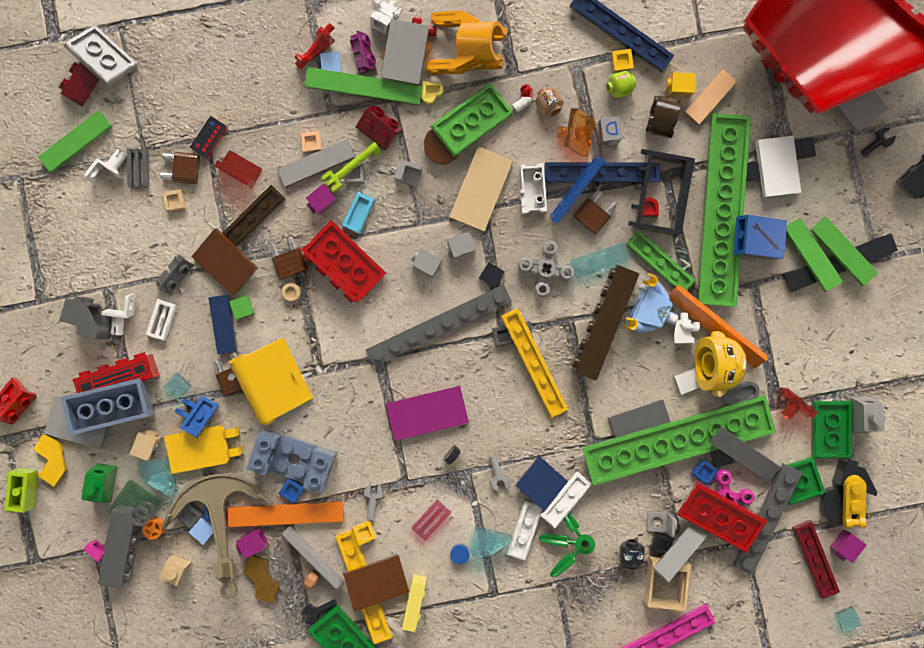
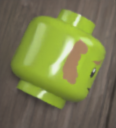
[606,71,636,99]

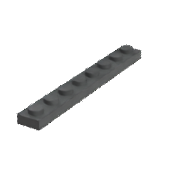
[366,284,512,366]

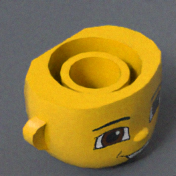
[695,331,747,396]

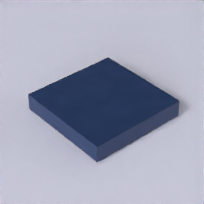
[514,456,568,511]

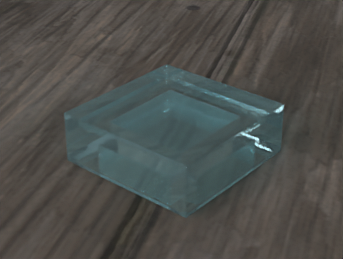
[163,373,192,400]
[834,606,862,633]

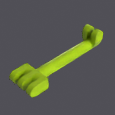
[320,142,382,194]

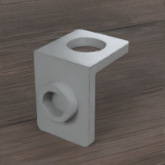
[647,512,677,537]

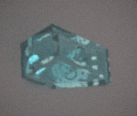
[140,455,178,496]
[469,526,512,558]

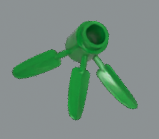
[539,511,595,578]

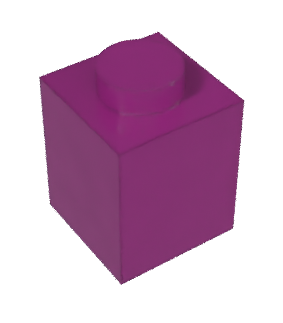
[306,183,338,215]
[236,527,269,559]
[830,529,867,563]

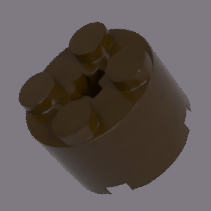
[645,95,682,139]

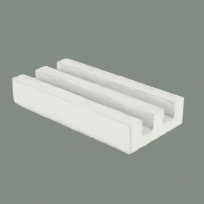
[146,299,178,341]

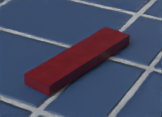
[792,520,840,599]

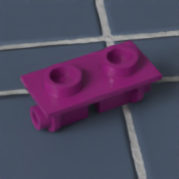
[350,30,377,74]

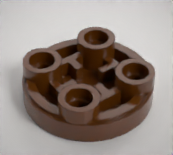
[424,129,460,165]

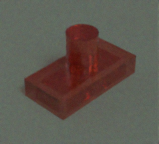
[777,387,818,420]

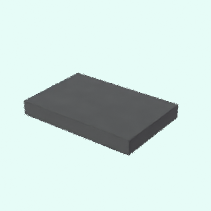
[608,399,671,438]

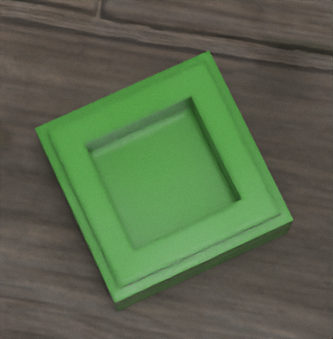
[229,295,255,320]

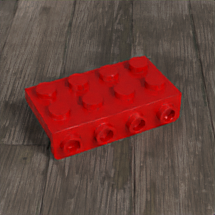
[300,220,387,304]

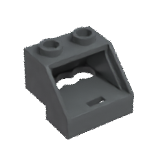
[59,296,112,339]

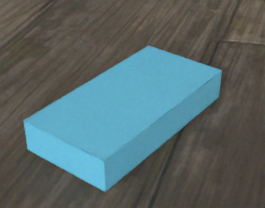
[342,191,375,235]

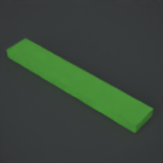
[305,67,422,106]

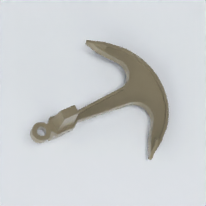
[161,474,274,599]

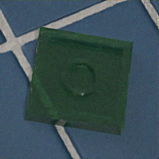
[106,479,162,534]

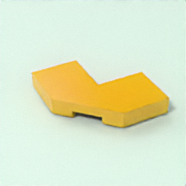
[33,433,68,487]

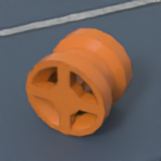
[142,517,166,540]

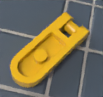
[843,475,867,529]

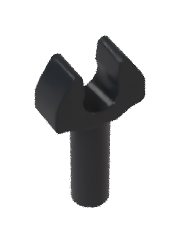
[860,128,896,157]
[301,599,337,625]

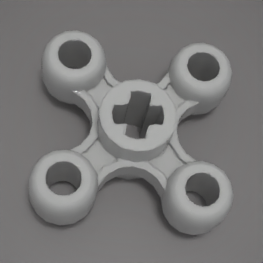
[518,241,574,297]

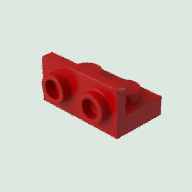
[0,378,37,425]

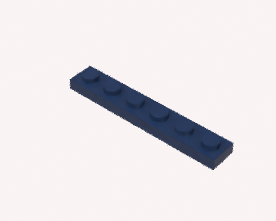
[569,0,675,73]
[544,162,660,183]

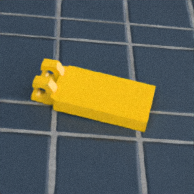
[164,424,244,474]

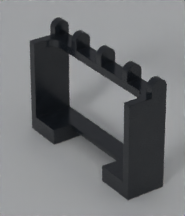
[628,149,695,236]

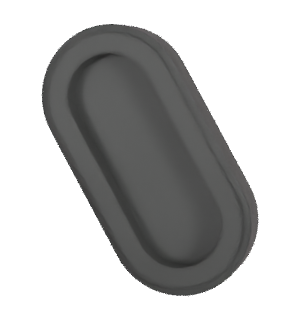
[720,381,759,405]

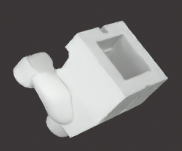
[370,0,402,36]
[674,313,700,344]

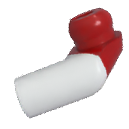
[512,84,533,113]

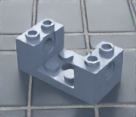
[246,429,337,493]

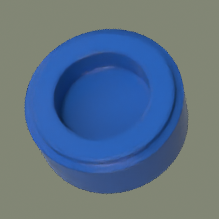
[450,544,469,564]

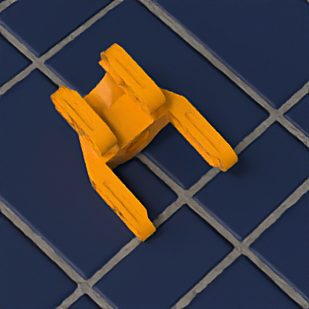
[425,10,508,74]

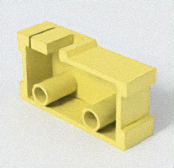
[402,574,426,632]

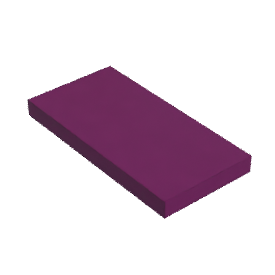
[386,385,469,441]

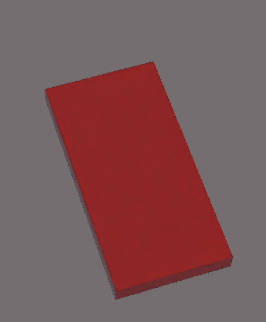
[677,482,767,553]

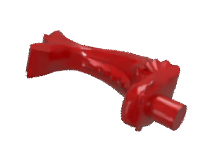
[294,23,335,71]

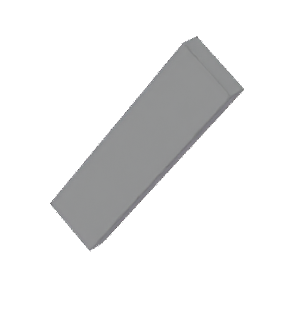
[277,139,356,187]
[652,523,710,583]
[282,526,343,589]

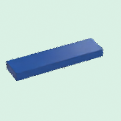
[550,155,605,224]

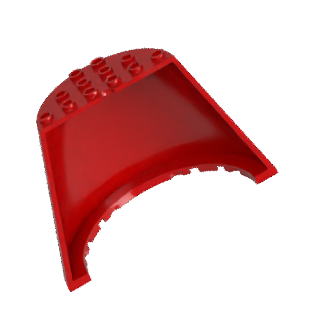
[742,0,924,114]

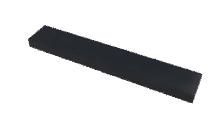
[783,233,898,292]

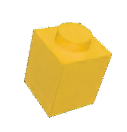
[665,72,696,98]

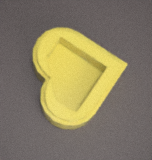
[422,81,444,105]

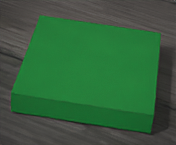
[777,456,825,505]

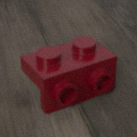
[58,61,99,107]
[355,105,403,150]

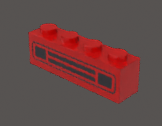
[72,352,160,393]

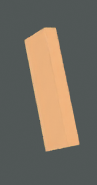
[684,69,737,126]

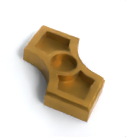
[243,554,280,604]

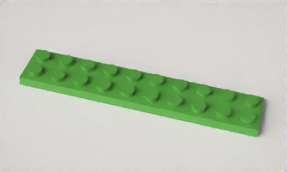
[697,113,751,307]
[582,395,776,486]

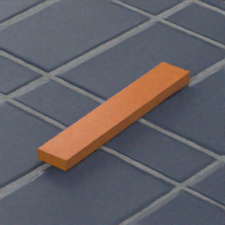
[668,285,769,368]
[228,501,344,527]

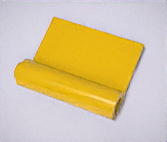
[229,337,313,425]

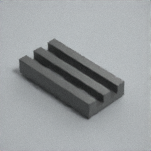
[127,148,149,188]
[492,321,533,347]

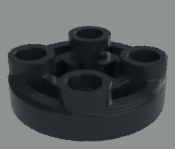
[820,485,857,525]

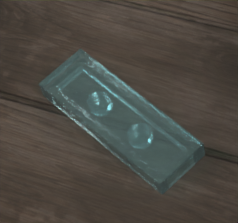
[570,242,631,278]

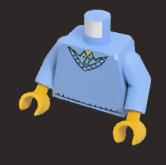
[624,273,678,333]

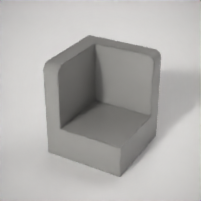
[394,159,422,187]

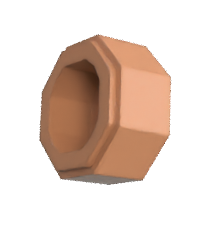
[302,570,320,591]

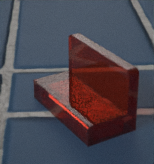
[214,150,262,189]

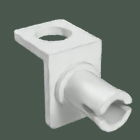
[84,149,127,183]
[101,294,135,335]

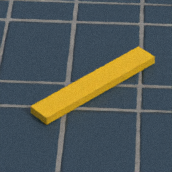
[501,307,568,418]
[335,530,392,645]

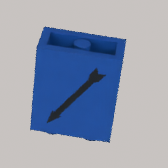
[733,215,787,260]

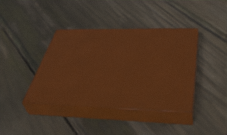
[191,228,258,296]
[343,554,409,612]

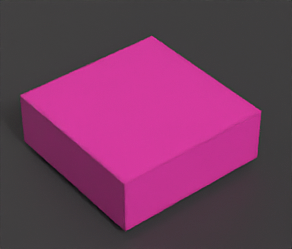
[83,539,105,562]

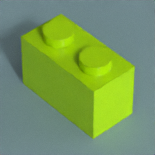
[4,468,38,513]

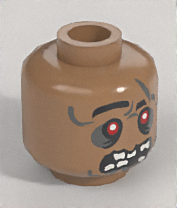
[535,87,564,117]

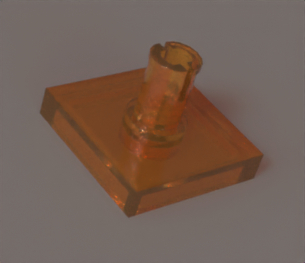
[557,108,595,157]

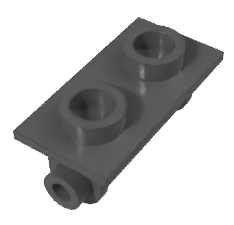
[156,254,194,294]

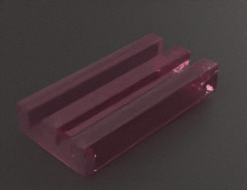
[411,499,451,541]

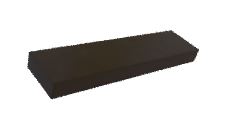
[223,185,286,247]

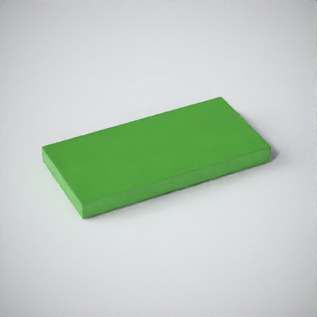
[430,83,514,157]

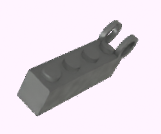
[98,501,156,589]

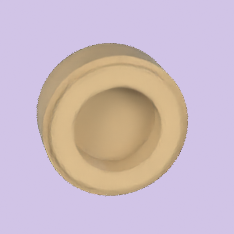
[281,283,302,302]

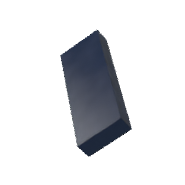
[208,295,238,354]

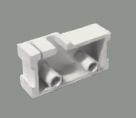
[520,163,547,215]

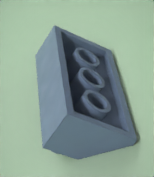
[61,378,155,435]

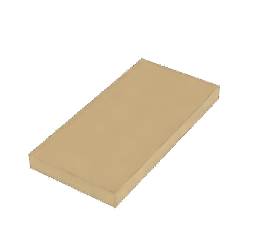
[449,147,513,232]

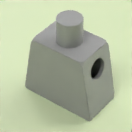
[850,396,885,433]

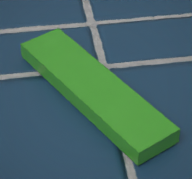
[38,110,113,173]
[810,217,878,286]
[786,218,843,292]
[626,230,696,291]

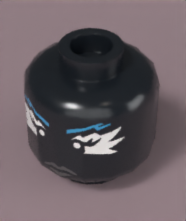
[619,539,645,570]

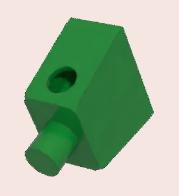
[81,463,117,503]

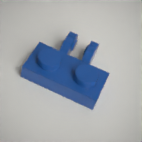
[175,395,220,439]

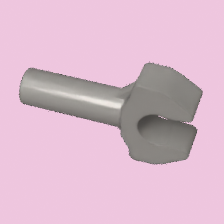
[489,455,510,492]
[364,483,384,520]

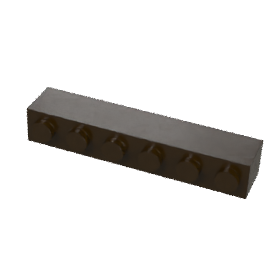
[571,265,640,381]

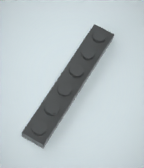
[733,463,803,575]

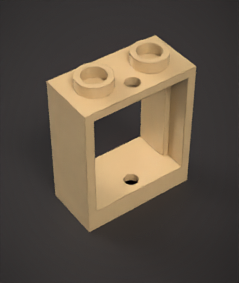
[644,556,691,613]

